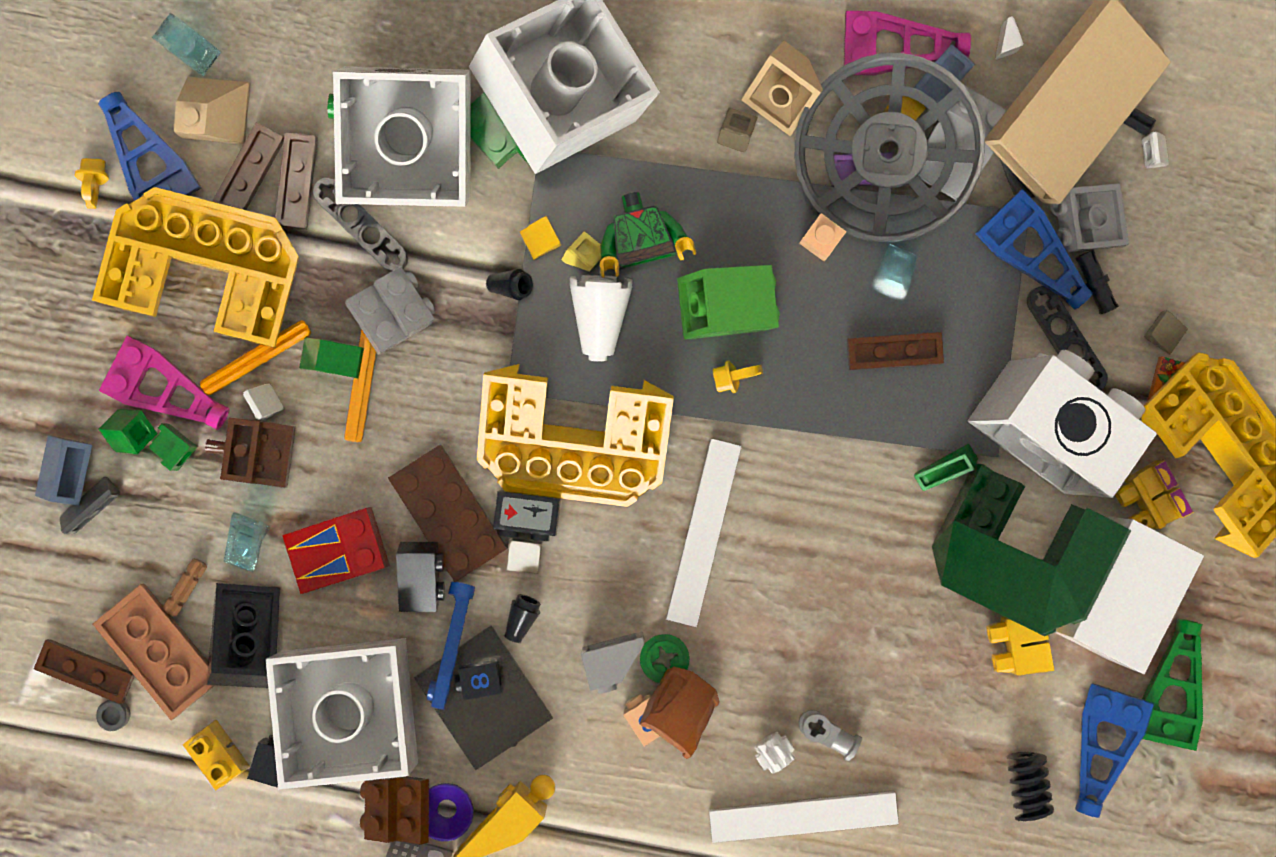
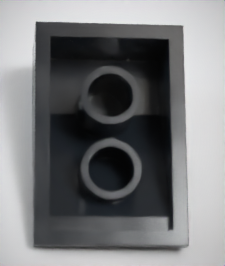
[207,583,280,688]

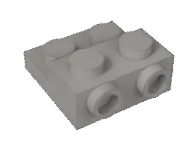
[1051,184,1129,253]
[345,267,435,355]

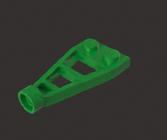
[1142,618,1203,751]

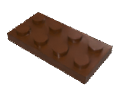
[388,444,508,582]

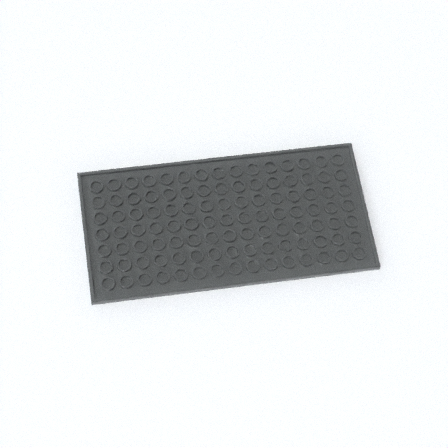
[510,153,1028,457]

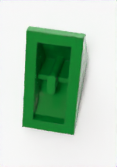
[299,338,364,378]

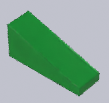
[914,443,978,491]

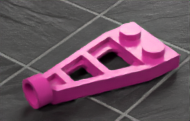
[844,11,971,76]
[99,336,229,430]

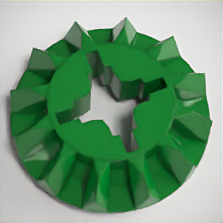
[640,634,690,683]

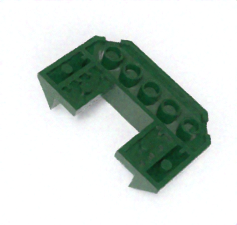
[932,464,1131,636]

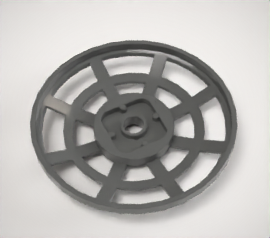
[794,53,985,242]

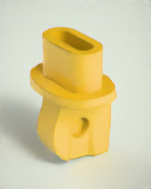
[75,158,109,209]
[713,360,763,393]

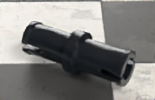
[1075,250,1119,314]

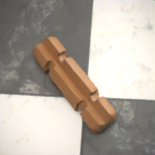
[162,558,207,617]

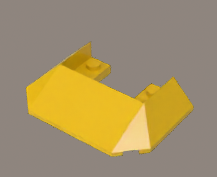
[92,187,299,348]
[1141,352,1276,558]
[477,364,674,507]

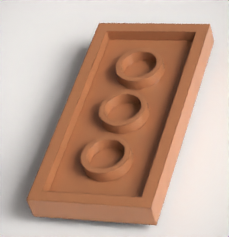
[92,584,215,721]

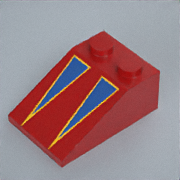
[282,507,390,594]

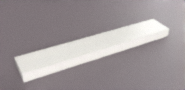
[666,439,741,627]
[709,791,899,843]

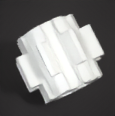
[754,732,795,774]

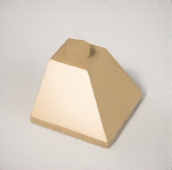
[741,41,823,136]
[173,77,250,144]

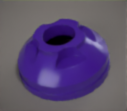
[429,783,474,841]

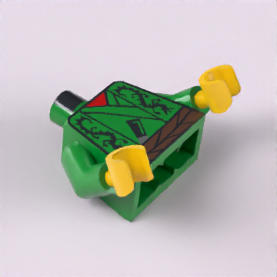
[600,192,696,278]

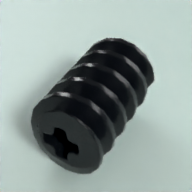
[1006,752,1054,822]

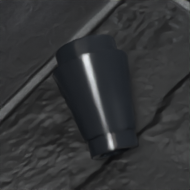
[486,269,533,300]
[504,594,541,643]

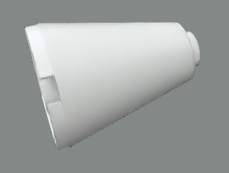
[570,275,633,361]

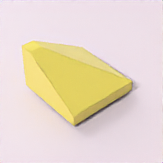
[561,231,601,272]

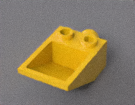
[453,775,555,857]

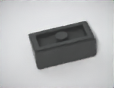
[60,477,121,534]

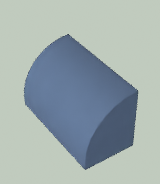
[35,435,92,506]

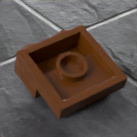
[360,776,429,845]

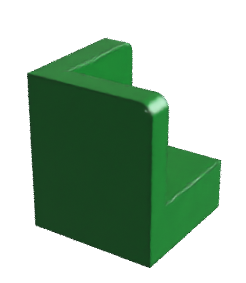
[98,409,158,454]
[149,423,197,471]

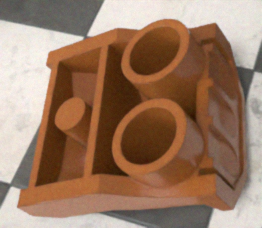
[640,667,720,759]

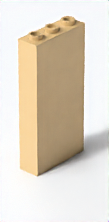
[985,0,1171,204]

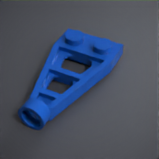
[98,92,201,201]
[975,189,1093,310]
[427,582,475,710]
[1075,683,1155,818]

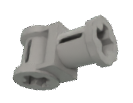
[799,710,862,761]

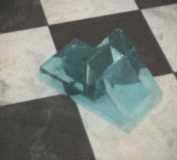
[152,13,221,76]
[871,244,918,300]
[223,512,270,572]

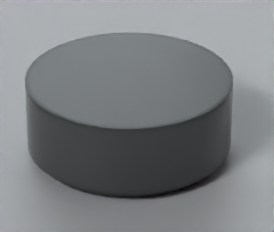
[96,700,130,731]

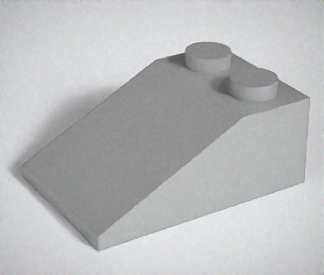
[918,84,1007,200]

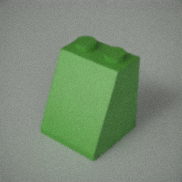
[677,265,780,340]

